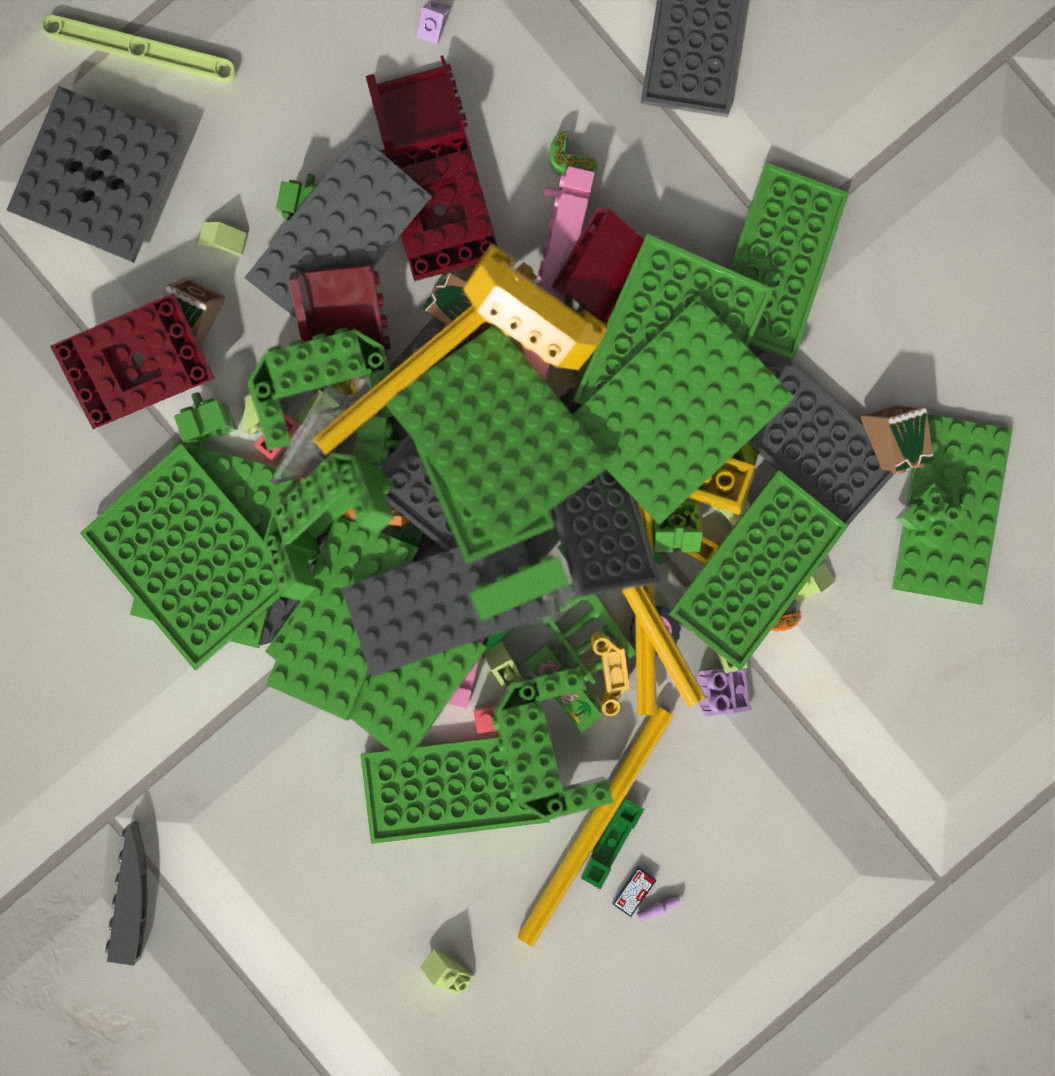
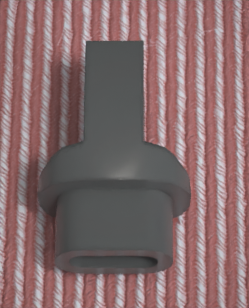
[558,383,581,412]

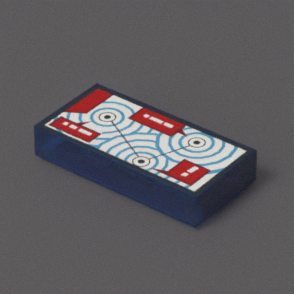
[612,866,657,917]

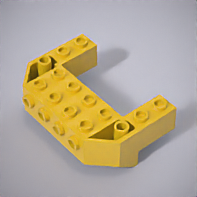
[463,243,608,370]

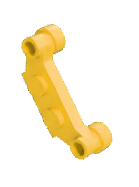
[591,631,630,716]

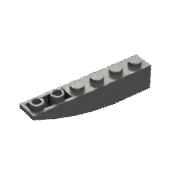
[105,821,148,966]

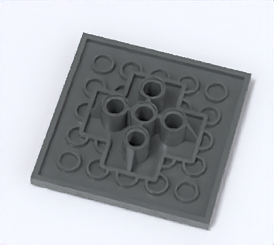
[7,86,186,263]

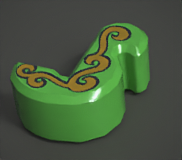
[550,131,598,179]

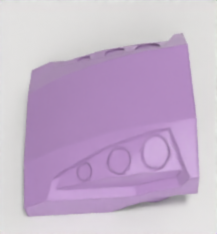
[696,668,752,716]

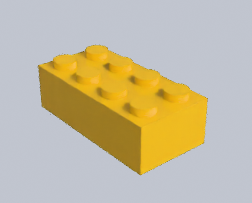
[688,458,755,515]

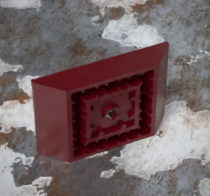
[380,128,498,282]
[50,293,215,429]

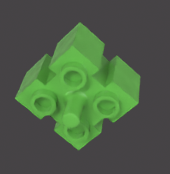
[276,173,317,221]
[174,392,237,446]
[353,416,402,467]
[895,483,968,548]
[653,501,702,552]

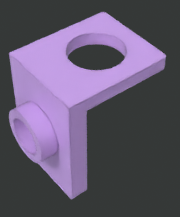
[416,1,450,44]

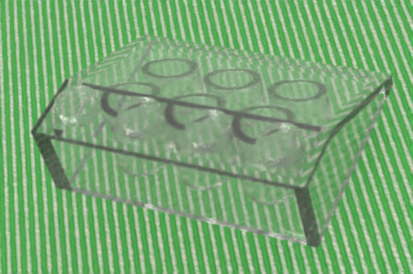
[271,385,351,484]

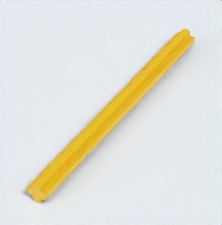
[312,262,537,455]
[635,504,657,716]
[622,586,706,708]
[518,705,674,947]

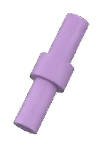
[637,896,681,921]

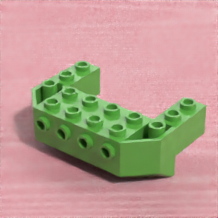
[248,328,395,451]
[264,454,394,601]
[491,666,613,821]

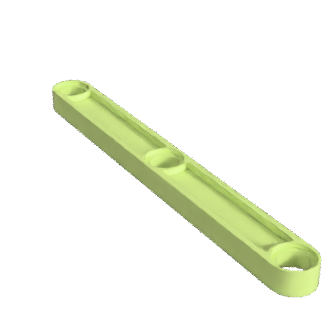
[42,15,237,83]

